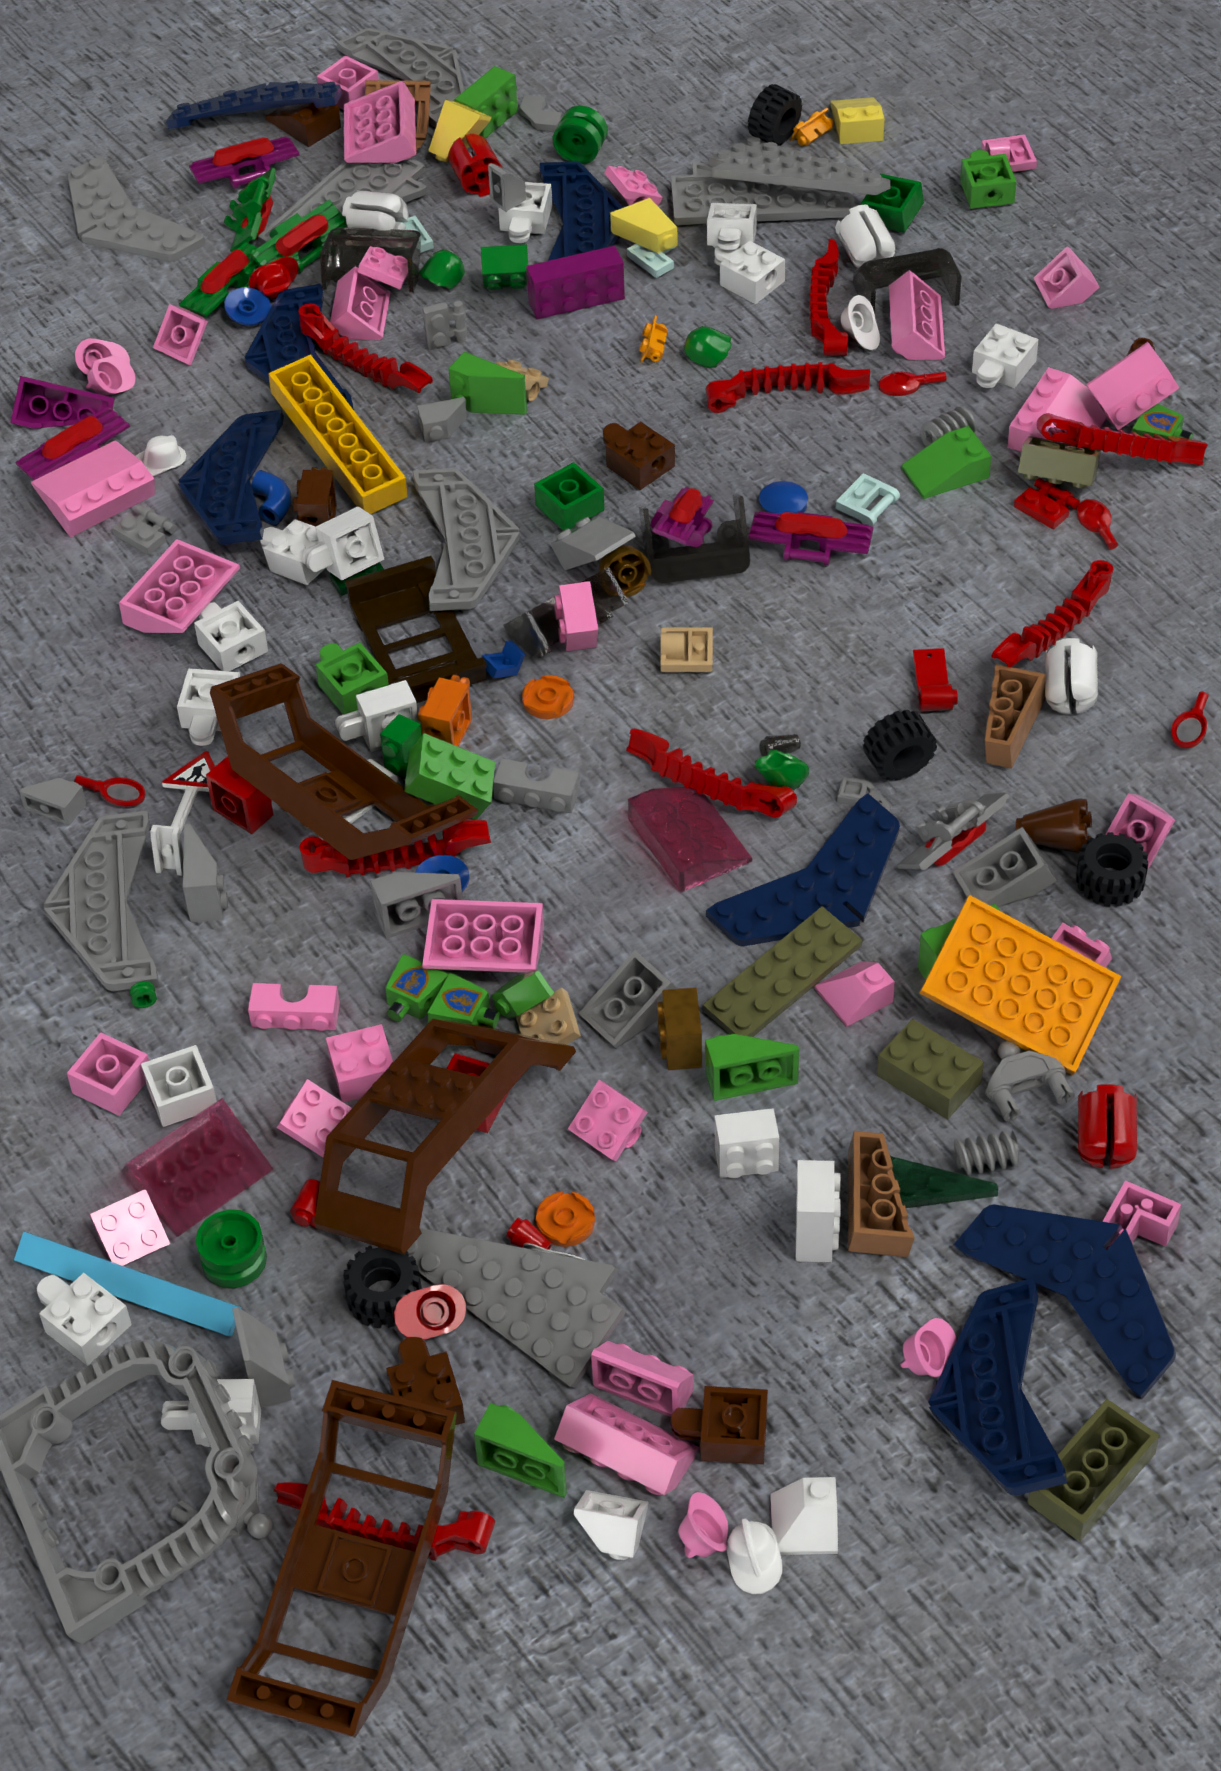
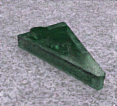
[890,1156,998,1208]

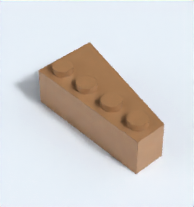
[985,664,1046,769]
[848,1131,914,1257]

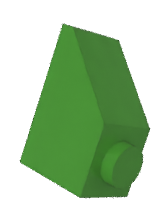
[491,970,554,1019]

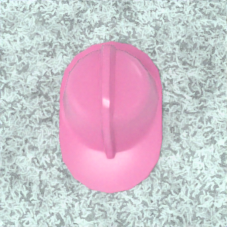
[75,338,130,375]
[86,356,135,396]
[900,1318,957,1378]
[678,1492,728,1558]

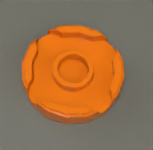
[522,675,574,719]
[536,1192,595,1247]

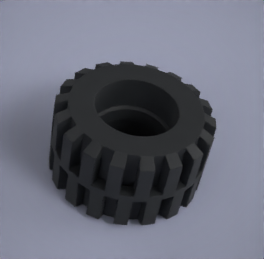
[748,84,802,146]
[863,710,937,781]
[1076,832,1149,907]
[343,1246,422,1328]

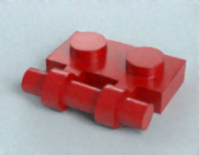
[1014,478,1080,530]

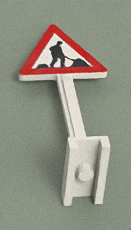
[150,751,215,876]

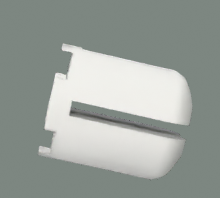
[342,190,409,240]
[835,205,895,272]
[1045,638,1098,714]

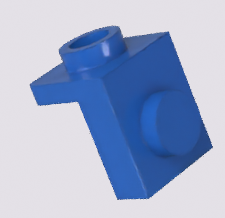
[482,640,525,678]

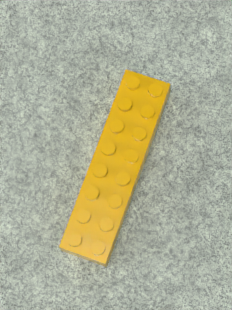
[268,355,407,514]

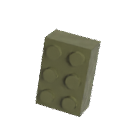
[1018,436,1101,488]
[877,1019,984,1120]

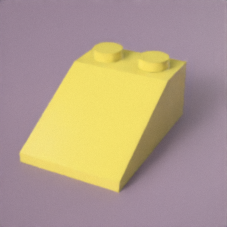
[830,97,885,144]

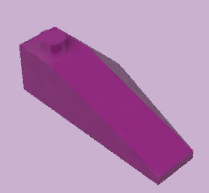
[10,376,115,428]

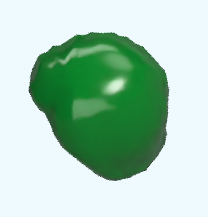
[419,249,465,290]
[684,326,731,368]
[754,750,809,791]

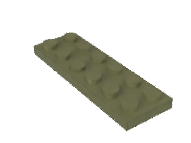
[702,906,862,1037]

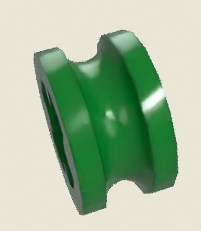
[130,981,157,1008]

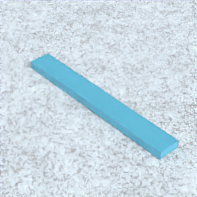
[14,1232,242,1336]

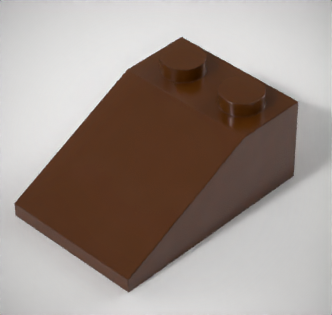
[265,102,341,147]

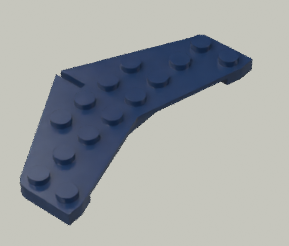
[166,81,342,129]
[540,161,624,261]
[245,284,354,410]
[178,409,284,545]
[706,793,900,946]
[954,1204,1176,1399]
[928,1278,1067,1495]

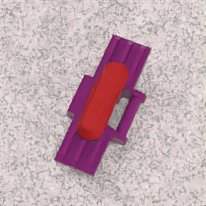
[189,136,300,189]
[16,407,130,480]
[650,487,714,547]
[749,512,873,566]

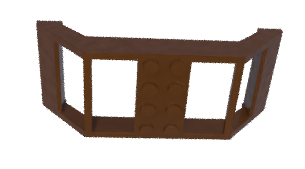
[210,663,478,860]
[314,1018,576,1254]
[226,1380,456,1738]

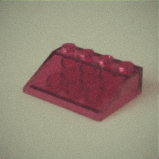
[628,787,752,892]
[121,1098,274,1237]

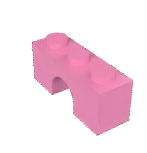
[248,983,340,1031]

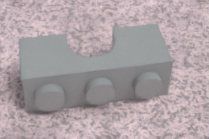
[493,759,580,813]

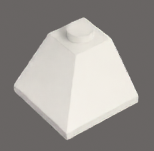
[770,1477,838,1555]
[574,1490,649,1560]

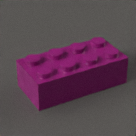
[526,246,625,320]

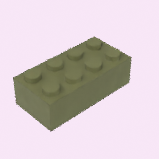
[1028,1399,1160,1542]

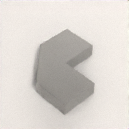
[520,95,562,132]
[837,777,891,812]

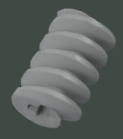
[921,406,977,447]
[954,1130,1019,1175]

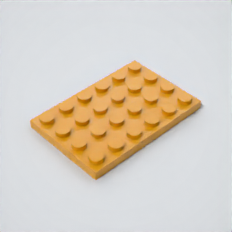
[919,895,1121,1076]

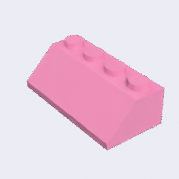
[889,270,945,360]
[554,1393,700,1495]

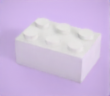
[796,1160,840,1262]

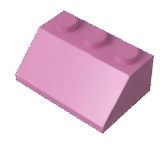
[330,266,391,340]
[1086,342,1179,430]
[591,1341,694,1417]

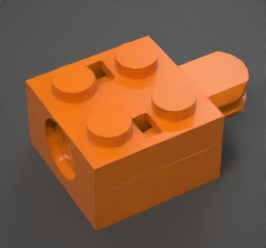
[418,675,472,747]

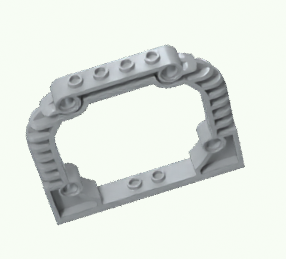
[0,1339,257,1645]

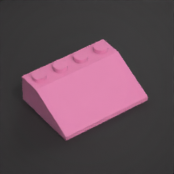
[344,80,416,163]
[1007,367,1108,452]
[31,440,155,538]
[119,539,240,633]
[422,899,544,973]

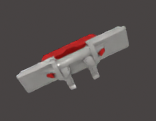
[896,793,1009,870]

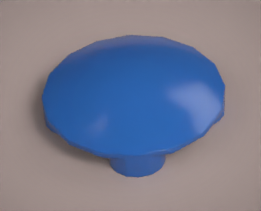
[759,481,808,514]

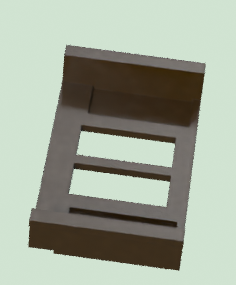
[345,556,487,703]

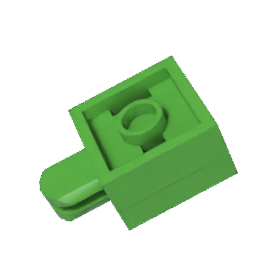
[960,150,1016,209]
[315,642,389,715]

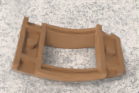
[365,80,431,158]

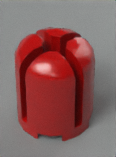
[448,134,503,197]
[1078,1084,1137,1169]

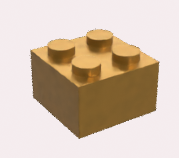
[657,987,702,1070]

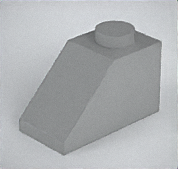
[488,163,526,212]
[417,397,467,442]
[20,778,86,826]

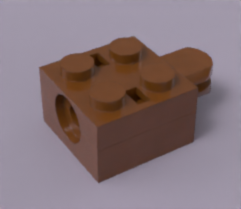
[603,421,675,490]
[293,467,337,527]
[386,1337,465,1439]
[671,1386,768,1465]

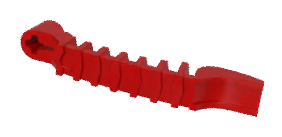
[810,239,848,356]
[299,303,433,393]
[705,362,870,413]
[1036,413,1208,465]
[991,560,1114,668]
[626,728,797,818]
[299,820,491,877]
[274,1482,495,1561]

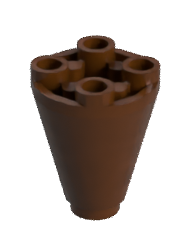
[1016,798,1092,853]

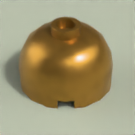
[599,545,651,597]

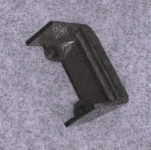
[320,228,421,293]
[853,248,962,314]
[639,494,750,583]
[503,567,628,659]

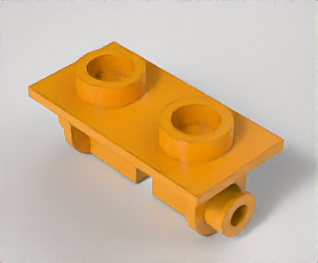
[790,108,834,146]
[639,315,668,363]

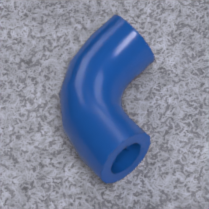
[251,470,291,525]

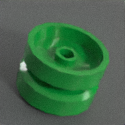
[552,105,608,164]
[196,1209,267,1288]

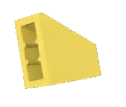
[428,100,491,162]
[610,198,678,253]

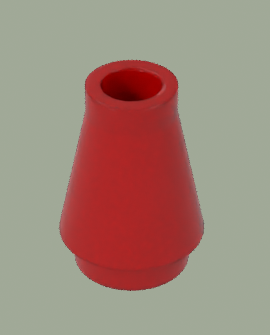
[506,1218,552,1250]

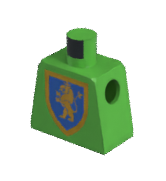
[1132,403,1193,440]
[385,954,449,1022]
[427,973,500,1028]

